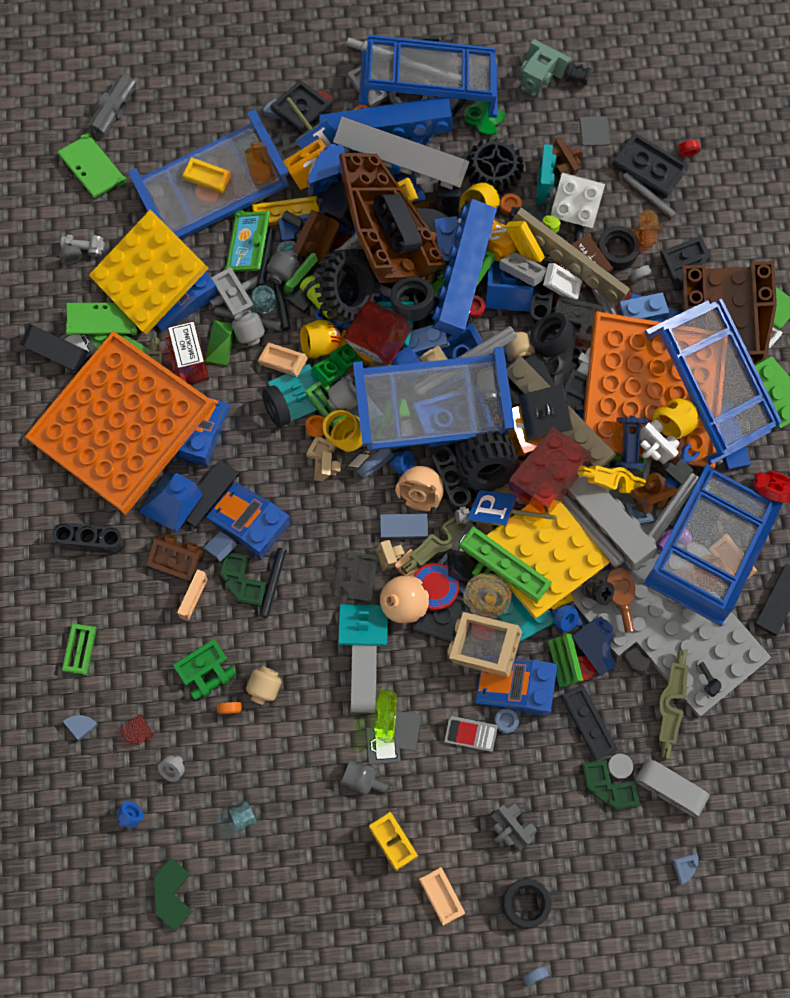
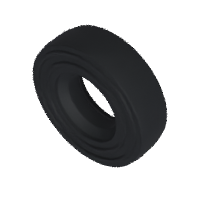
[262,385,291,427]

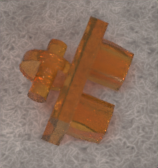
[245,141,275,184]
[633,210,663,248]

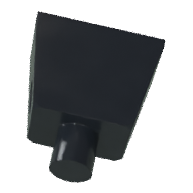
[436,180,461,218]
[316,182,354,230]

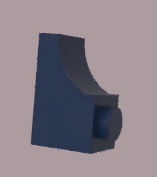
[572,616,616,676]

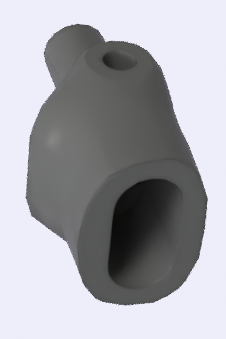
[340,760,388,795]

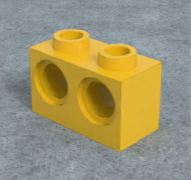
[369,812,418,872]

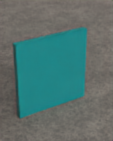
[268,364,326,422]
[338,604,388,646]

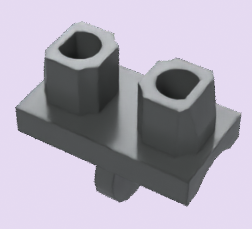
[490,803,537,852]

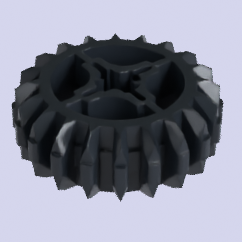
[466,137,524,195]

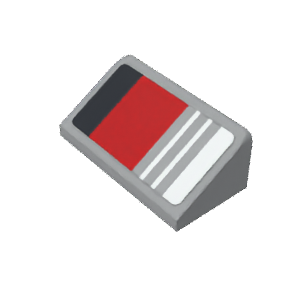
[444,716,498,752]

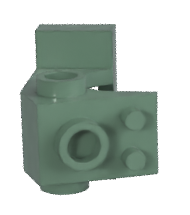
[519,39,571,98]

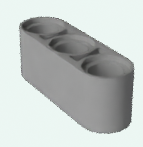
[351,645,377,713]
[635,758,710,818]

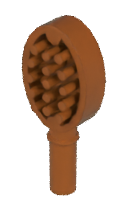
[606,567,636,633]

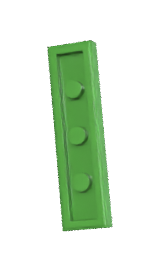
[459,526,552,603]

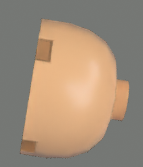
[395,466,444,511]
[380,575,429,624]

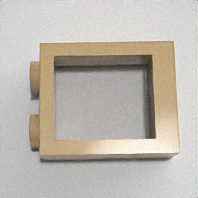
[448,612,522,678]

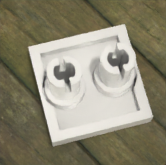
[550,173,605,228]

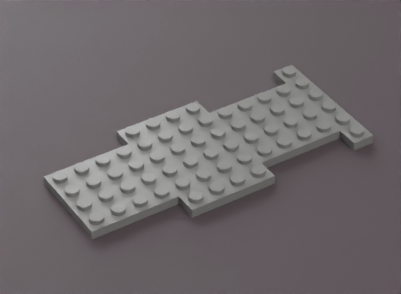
[516,433,772,718]

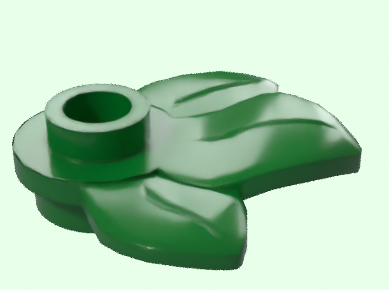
[464,101,507,135]

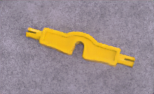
[577,466,646,495]

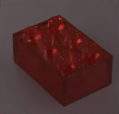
[509,427,591,514]

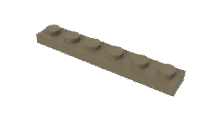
[512,208,630,306]
[507,356,616,467]

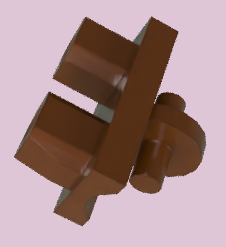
[552,137,583,180]
[630,472,677,514]

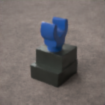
[658,444,700,485]

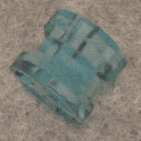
[252,285,275,313]
[229,801,258,832]

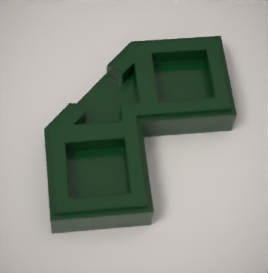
[220,552,267,607]
[581,760,640,810]
[154,858,193,932]

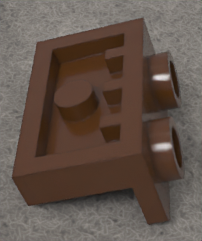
[292,210,342,263]
[146,534,204,581]

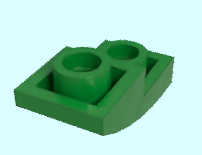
[311,343,362,387]

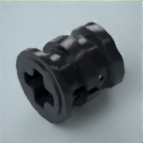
[566,60,591,86]
[582,577,614,605]

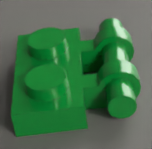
[173,639,237,701]

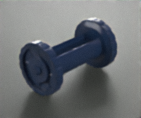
[614,416,648,471]

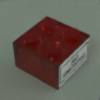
[343,300,413,366]
[165,321,209,385]

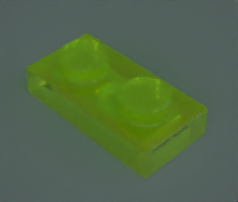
[374,689,397,743]

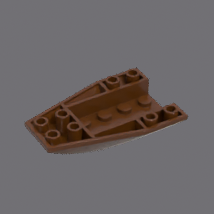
[339,153,446,283]
[682,261,777,398]

